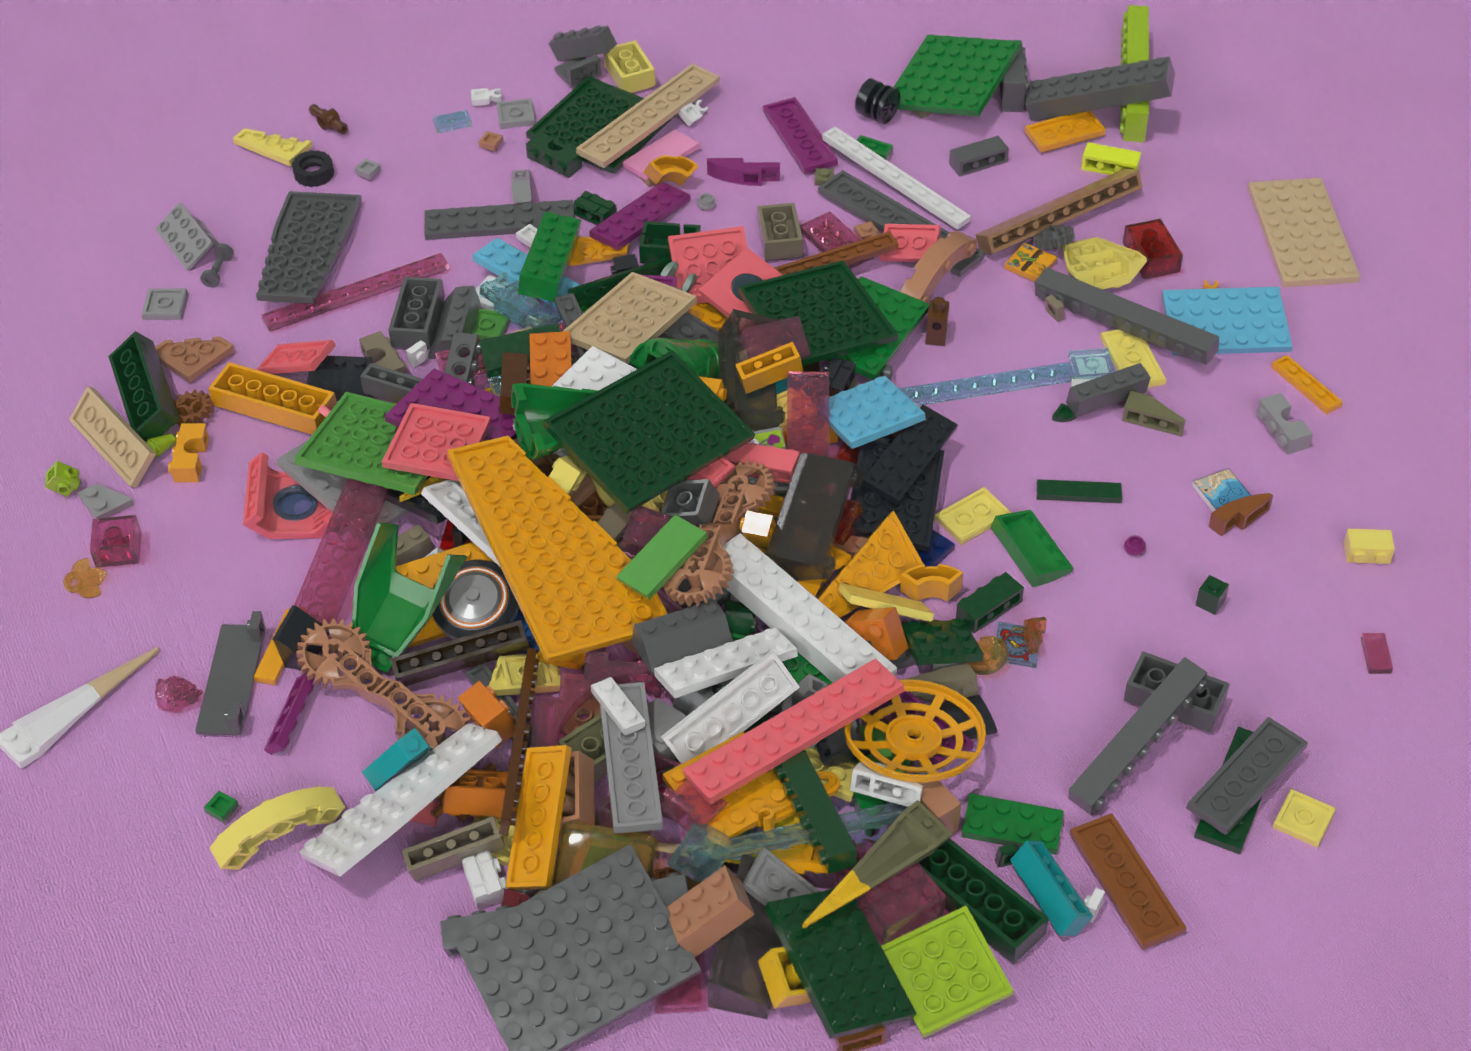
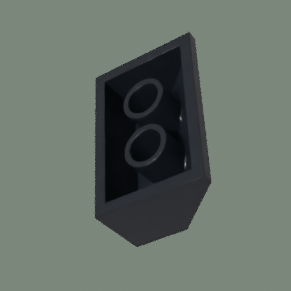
[308,355,373,401]

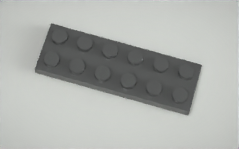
[1186,717,1308,835]

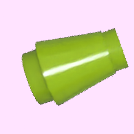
[146,433,176,458]

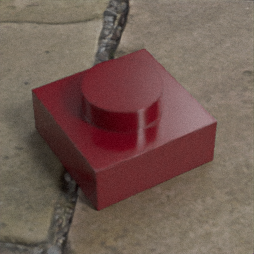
[501,889,531,908]

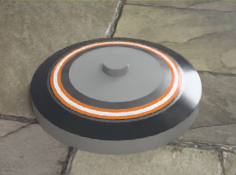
[432,560,519,639]

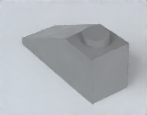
[511,169,532,204]

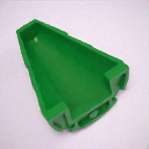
[630,338,731,378]
[511,383,597,460]

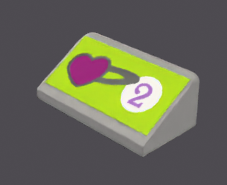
[748,426,786,449]

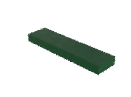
[1036,479,1122,503]

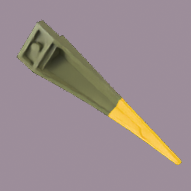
[802,800,953,928]

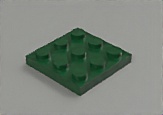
[901,618,984,665]

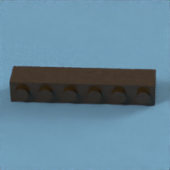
[390,620,530,686]

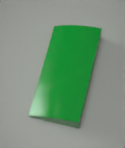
[991,509,1074,587]

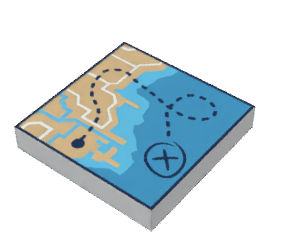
[1192,468,1251,512]

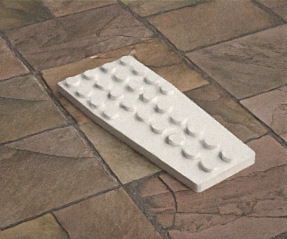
[299,724,502,877]

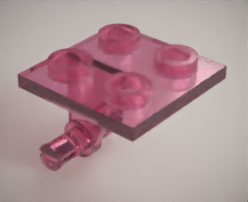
[660,780,727,837]

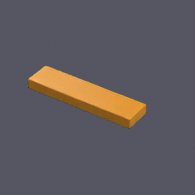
[1271,355,1343,414]
[254,609,307,685]

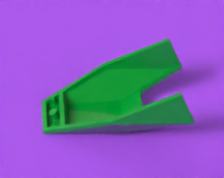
[352,522,467,672]

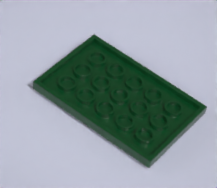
[764,888,917,1039]

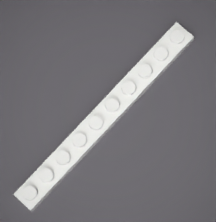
[822,127,971,230]

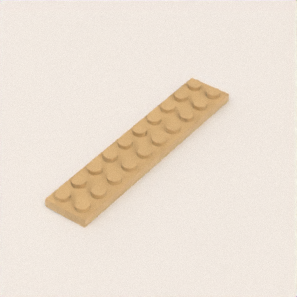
[576,63,720,168]

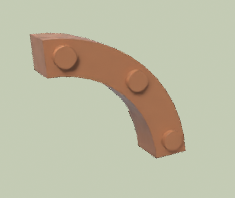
[900,231,978,303]

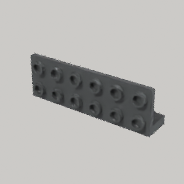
[196,611,266,735]

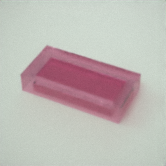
[1360,633,1393,674]

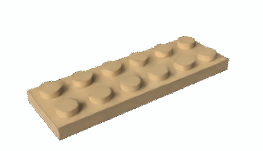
[69,386,156,488]

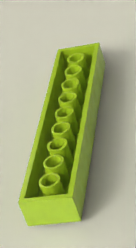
[1120,5,1149,142]

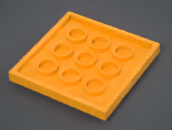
[663,731,791,849]

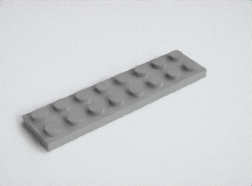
[600,682,663,834]

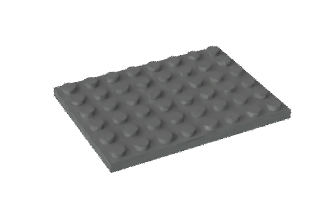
[454,844,702,1051]

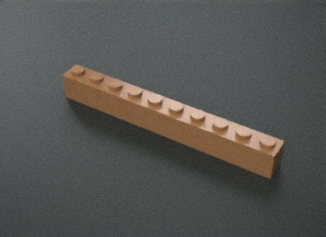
[975,169,1143,254]

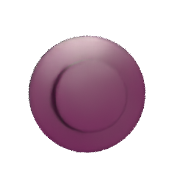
[1124,535,1146,556]

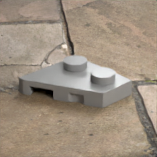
[77,483,134,523]

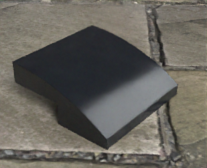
[940,695,997,740]

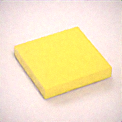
[1272,789,1336,848]

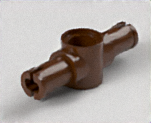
[309,104,348,135]

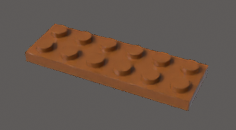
[1069,813,1187,950]

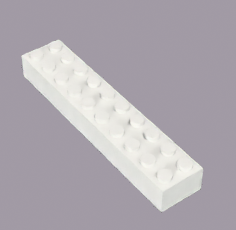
[724,533,897,683]

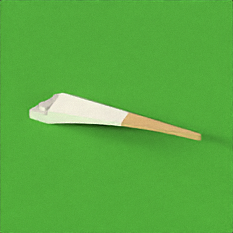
[0,647,159,769]

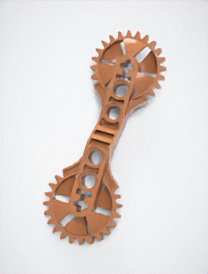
[663,460,776,607]
[296,618,470,762]

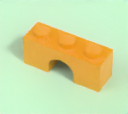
[168,423,210,482]

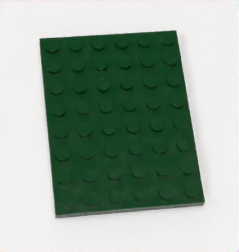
[543,351,755,514]

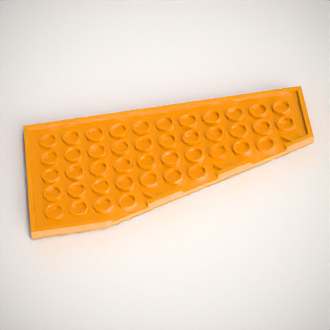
[447,436,668,663]

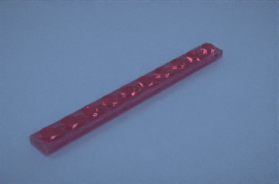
[262,253,449,332]

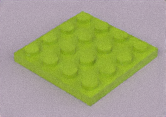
[881,906,1014,1038]

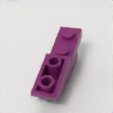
[707,158,780,186]

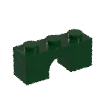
[525,132,583,178]

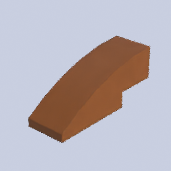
[1208,493,1273,536]

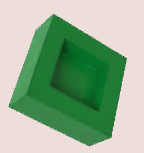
[204,791,239,823]

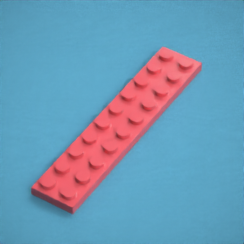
[683,658,904,805]

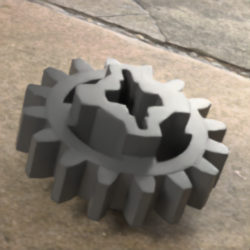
[1033,225,1075,250]

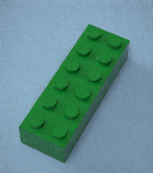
[518,212,581,302]

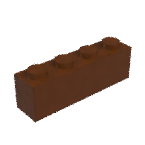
[499,352,531,415]

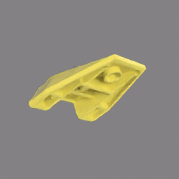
[1062,237,1147,290]

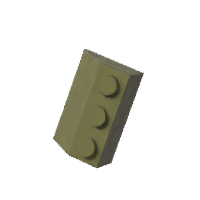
[558,714,607,782]

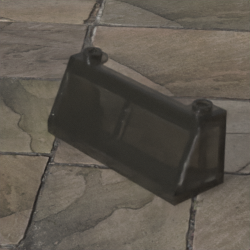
[718,309,785,431]
[766,453,863,581]
[707,854,784,1019]

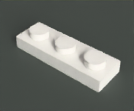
[591,677,645,736]

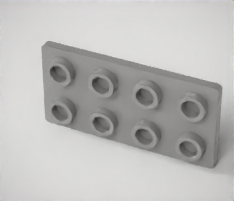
[156,203,218,271]

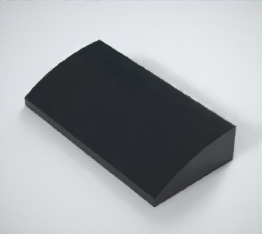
[816,719,871,765]

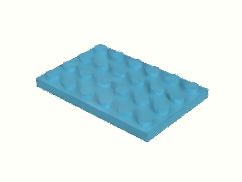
[1161,287,1293,355]

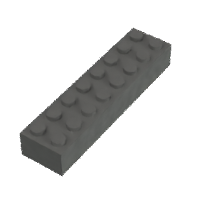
[1025,56,1175,121]

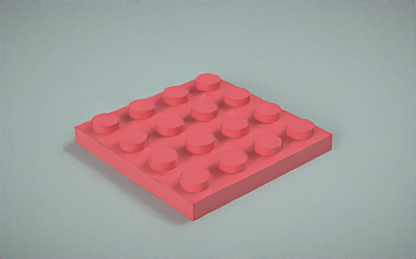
[668,226,748,310]
[382,403,491,481]

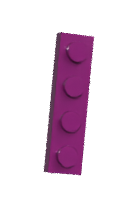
[264,673,315,755]

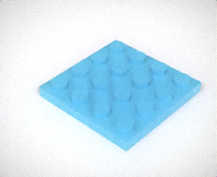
[813,376,926,449]

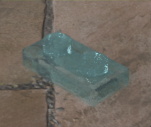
[432,110,472,133]

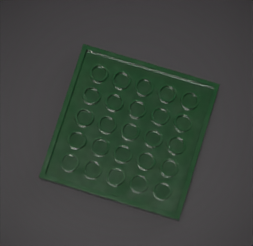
[526,76,675,174]
[738,260,898,366]

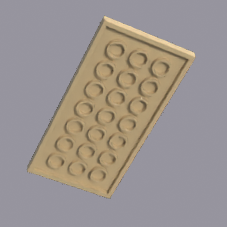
[1247,178,1360,287]

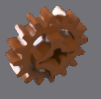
[173,389,214,427]

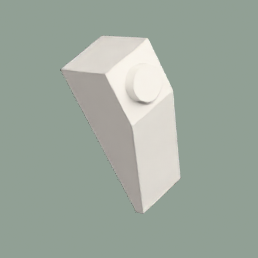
[850,761,923,807]

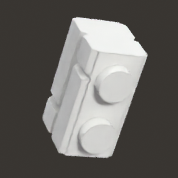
[462,850,508,910]

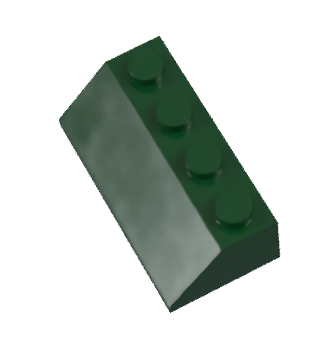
[479,323,560,386]

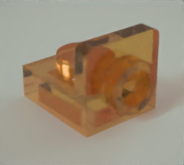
[1022,617,1047,654]

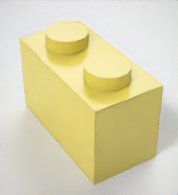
[1343,529,1395,564]

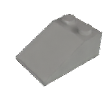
[647,698,686,768]

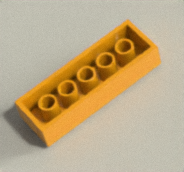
[208,362,337,435]

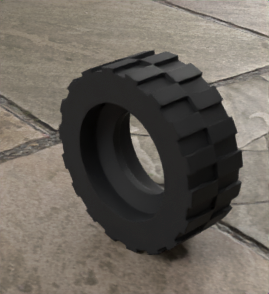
[292,150,334,187]

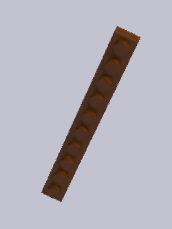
[499,648,540,835]

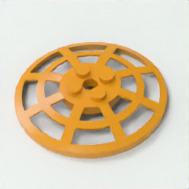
[844,679,986,782]

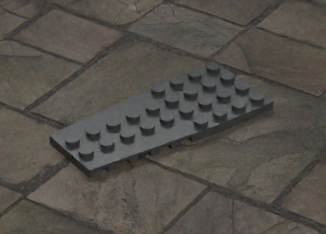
[256,191,362,304]

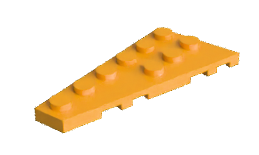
[818,511,923,618]

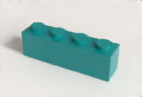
[1010,841,1094,936]

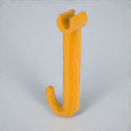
[757,771,840,833]

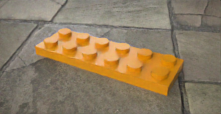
[505,745,572,890]

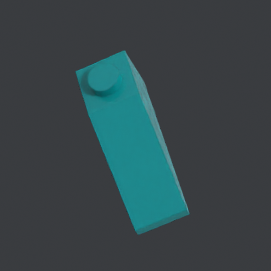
[362,728,433,791]

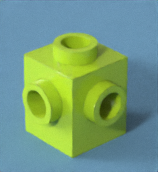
[45,461,80,497]

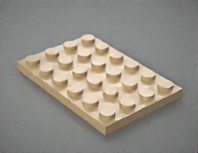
[562,272,697,364]

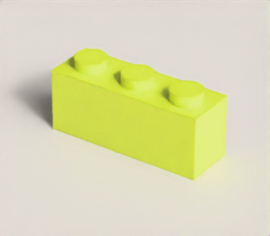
[1081,142,1142,175]

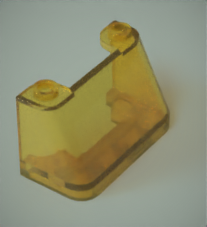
[552,822,659,886]

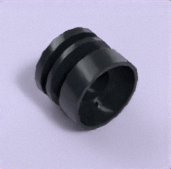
[855,78,901,124]

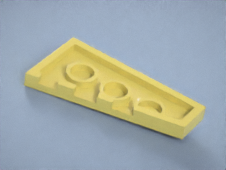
[233,128,313,166]

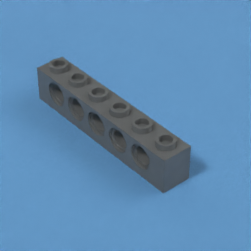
[444,332,481,385]

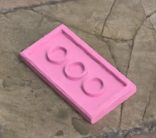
[623,130,700,180]

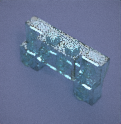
[479,272,562,328]

